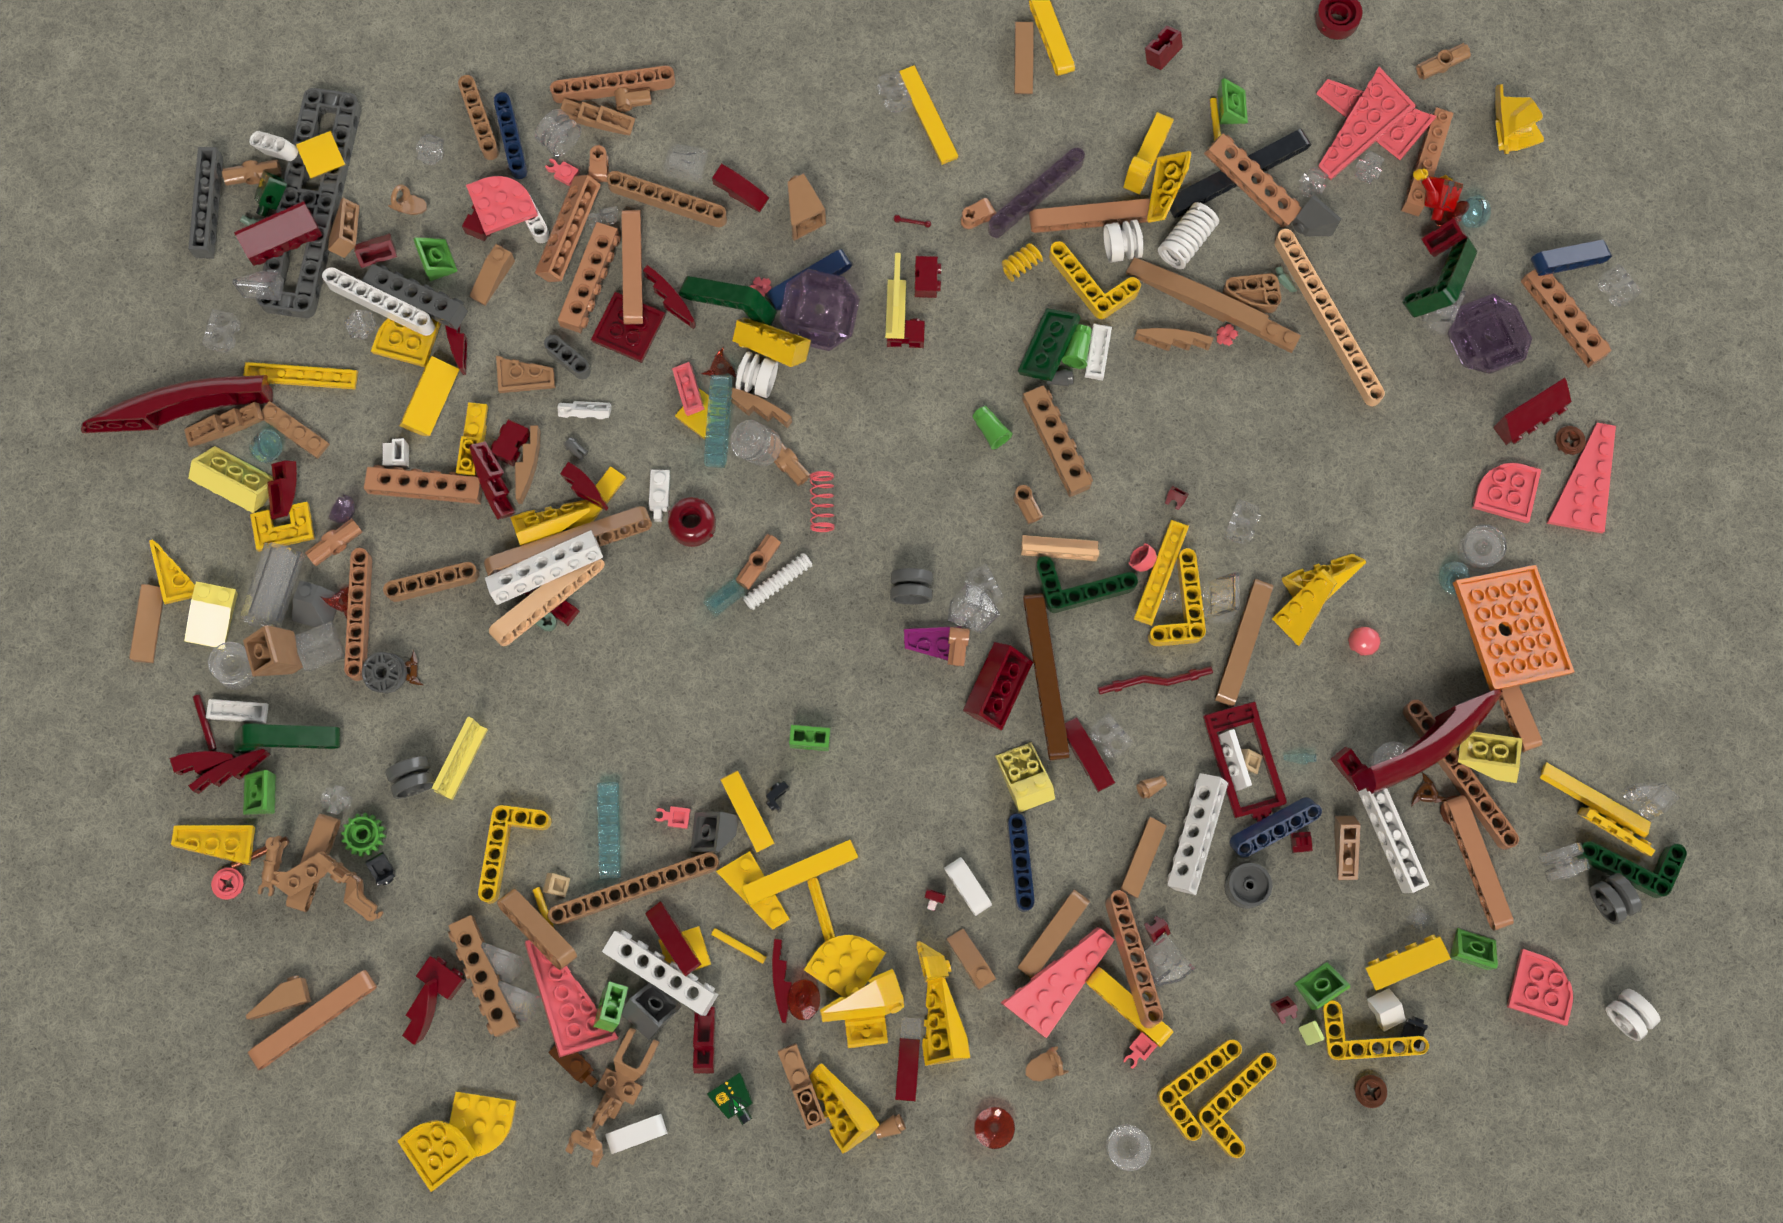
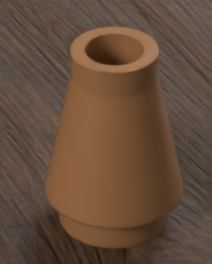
[1136,775,1167,799]
[875,1114,906,1139]

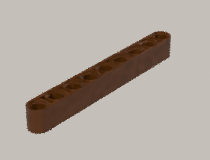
[1023,593,1070,761]

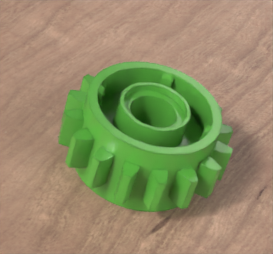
[341,813,386,857]

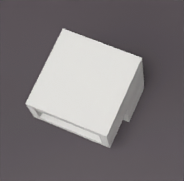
[383,438,409,469]
[1367,988,1406,1031]

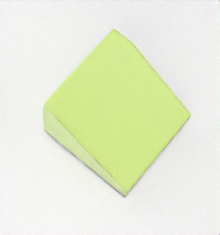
[1299,1021,1324,1045]

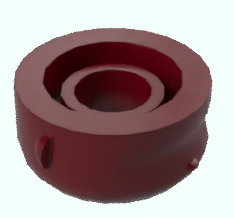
[1315,0,1363,40]
[667,497,716,547]

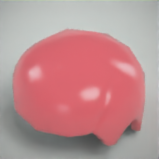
[1129,543,1157,572]
[1348,627,1381,656]

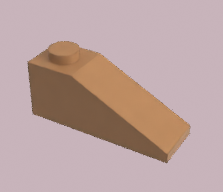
[328,198,359,258]
[470,244,515,306]
[1334,816,1360,880]
[947,929,996,990]
[246,975,311,1020]

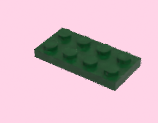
[1018,308,1081,382]

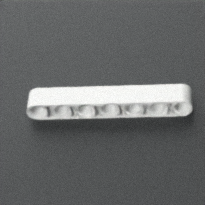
[322,267,435,336]

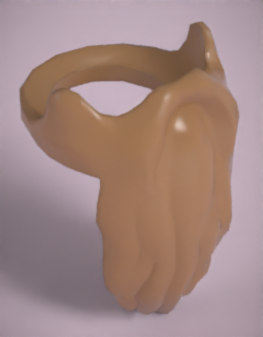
[388,184,427,215]
[1025,1046,1069,1082]

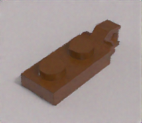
[548,1045,598,1087]

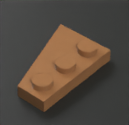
[496,356,556,393]

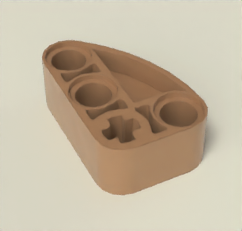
[1223,274,1281,313]

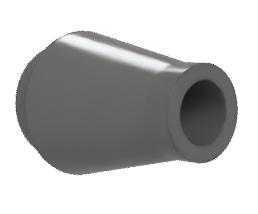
[1047,368,1074,387]

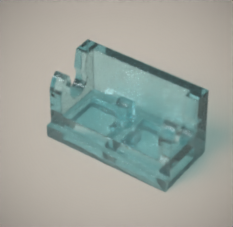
[703,579,745,618]

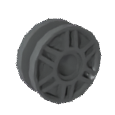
[362,652,407,694]

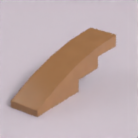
[1014,22,1033,94]
[558,98,635,136]
[1134,328,1213,351]
[720,385,792,428]
[184,402,264,447]
[515,425,541,504]

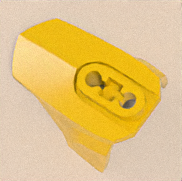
[1495,84,1544,154]

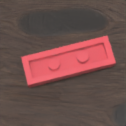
[672,362,705,416]

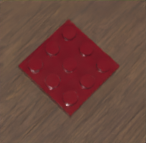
[591,292,666,363]

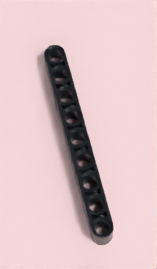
[1169,129,1312,218]

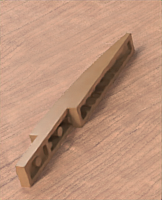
[1126,257,1301,353]

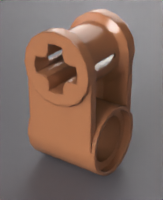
[588,145,609,182]
[961,198,997,229]

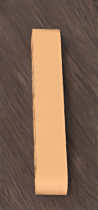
[489,559,605,646]

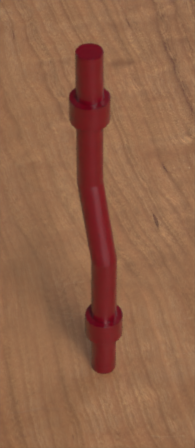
[1097,666,1213,695]

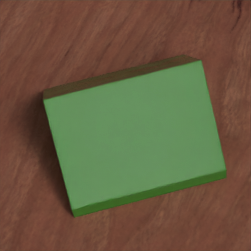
[1217,78,1248,124]
[413,237,457,281]
[243,770,276,815]
[1450,928,1498,970]
[1294,962,1350,1010]

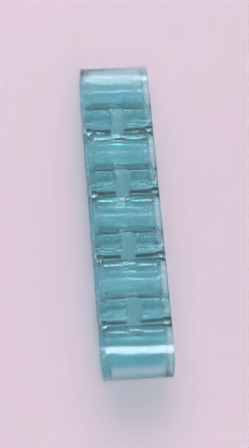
[704,375,732,468]
[597,782,621,879]

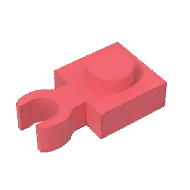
[545,159,579,186]
[655,806,691,829]
[1123,1032,1158,1069]

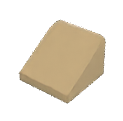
[1241,749,1262,774]
[543,873,570,897]

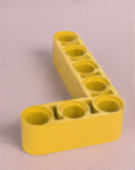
[1123,112,1174,195]
[1049,241,1141,319]
[1148,548,1206,646]
[478,805,552,904]
[1322,1000,1429,1060]
[1157,1040,1242,1141]
[1196,1053,1277,1158]

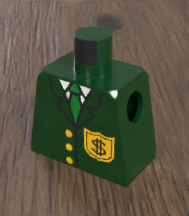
[254,170,287,217]
[707,1073,753,1125]

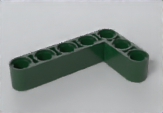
[1402,236,1477,318]
[678,276,777,326]
[1035,556,1138,613]
[234,724,340,754]
[1575,841,1687,898]

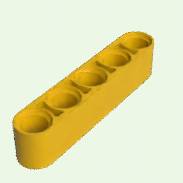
[1029,0,1075,76]
[1086,967,1174,1048]

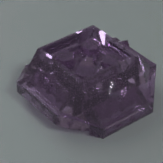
[780,269,860,351]
[1447,294,1532,374]

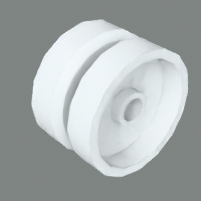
[1606,989,1661,1041]

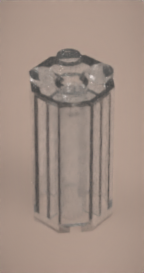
[240,543,306,628]

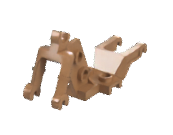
[258,835,383,921]
[565,1027,660,1168]

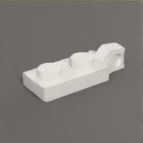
[558,401,611,419]
[649,470,670,522]

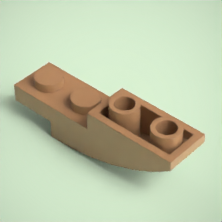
[777,1043,826,1130]

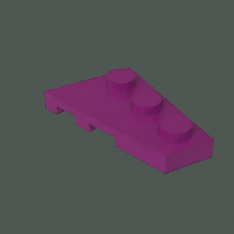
[904,626,962,661]

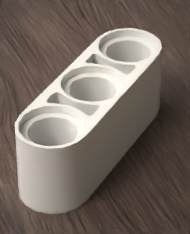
[249,131,298,161]
[524,196,550,243]
[944,857,992,916]
[605,1114,668,1154]

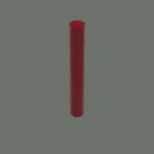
[192,695,217,751]

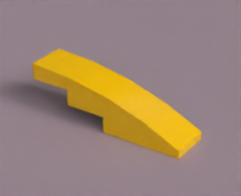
[720,770,775,852]

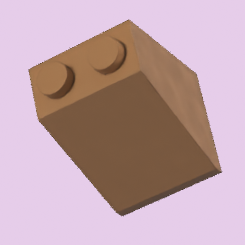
[788,174,826,241]
[243,626,303,677]

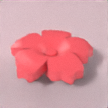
[750,277,771,297]
[1217,324,1238,346]

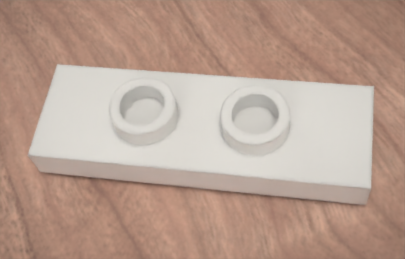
[1085,324,1112,381]
[206,699,269,724]
[1218,729,1252,791]

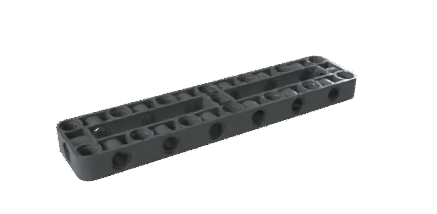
[256,88,361,318]

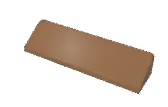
[130,584,163,663]
[1120,817,1166,898]

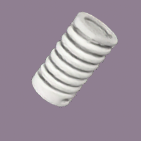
[1158,202,1219,269]

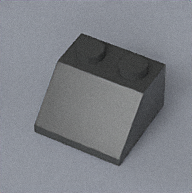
[622,982,681,1040]

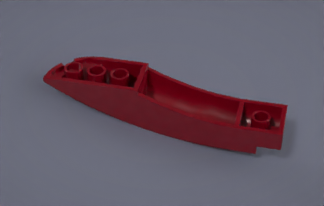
[81,375,273,433]
[1352,689,1503,794]

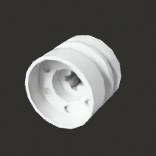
[1103,220,1143,263]
[736,352,778,398]

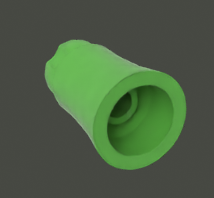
[1062,324,1092,369]
[972,406,1013,450]

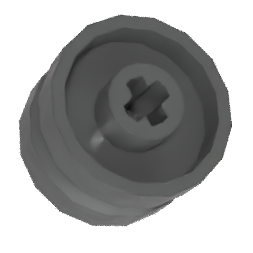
[890,568,933,605]
[385,756,435,799]
[1224,863,1273,909]
[1590,873,1642,925]

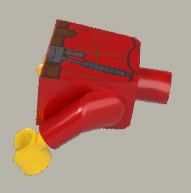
[1413,169,1464,222]

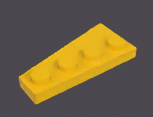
[1272,569,1337,646]
[1577,807,1655,857]
[171,825,255,866]
[716,851,790,930]

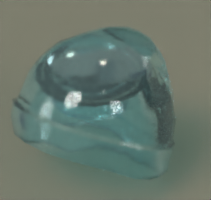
[1460,195,1491,228]
[249,429,282,463]
[1439,562,1470,595]

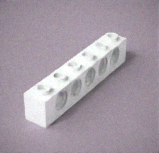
[485,530,603,605]
[1167,773,1228,895]
[1355,785,1429,893]
[602,930,718,1016]

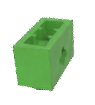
[789,725,831,751]
[593,981,628,1032]

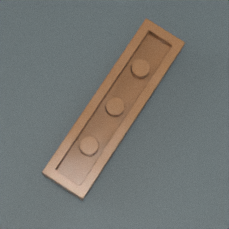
[261,401,330,459]

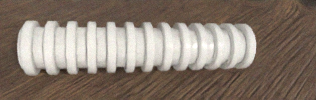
[743,553,812,610]

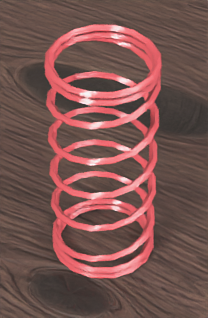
[810,471,835,532]

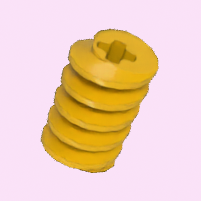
[1002,243,1043,282]

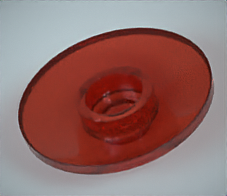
[1435,201,1470,226]
[787,979,820,1020]
[974,1107,1015,1149]

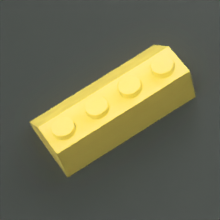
[188,446,273,513]

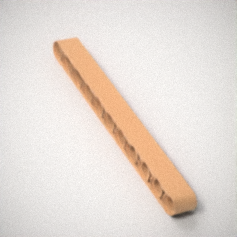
[1275,229,1385,406]

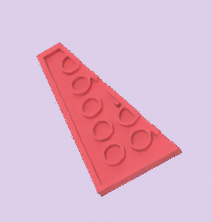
[1318,67,1416,181]
[1316,79,1437,161]
[1546,423,1616,533]
[1000,927,1115,1038]
[525,940,618,1058]

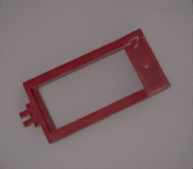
[1203,701,1287,822]

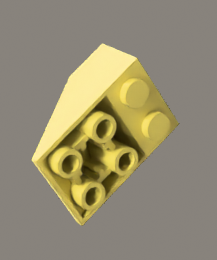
[995,742,1055,813]

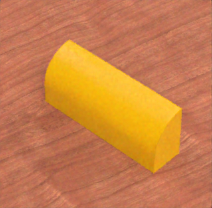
[399,356,459,436]

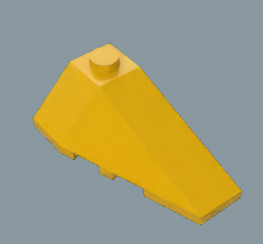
[1147,151,1191,223]
[510,500,590,546]
[1282,554,1366,600]
[916,941,951,982]
[820,969,904,1022]
[922,977,970,1066]
[809,1063,879,1154]

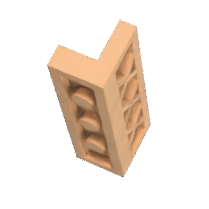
[1021,535,1099,561]

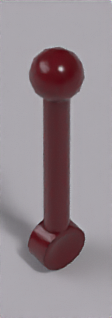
[894,215,931,228]

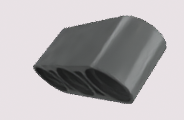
[544,335,591,380]

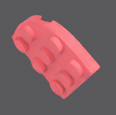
[466,176,538,235]
[1472,463,1541,524]
[1507,949,1573,1026]

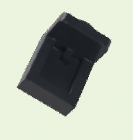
[765,781,790,813]
[365,852,395,886]
[1399,1016,1428,1049]

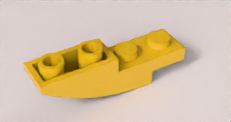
[456,402,488,475]

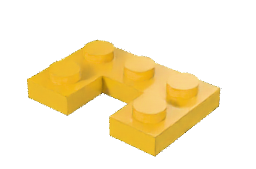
[250,502,315,552]

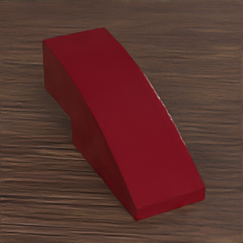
[712,163,769,213]
[267,460,297,519]
[560,462,608,511]
[1330,747,1368,792]
[169,751,236,775]
[402,978,438,1045]
[693,1007,715,1074]
[895,1038,920,1102]

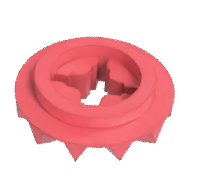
[211,868,244,900]

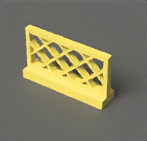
[885,253,906,339]
[432,717,488,800]

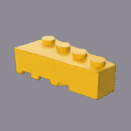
[732,317,811,367]
[1366,934,1451,991]

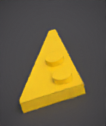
[149,539,195,604]

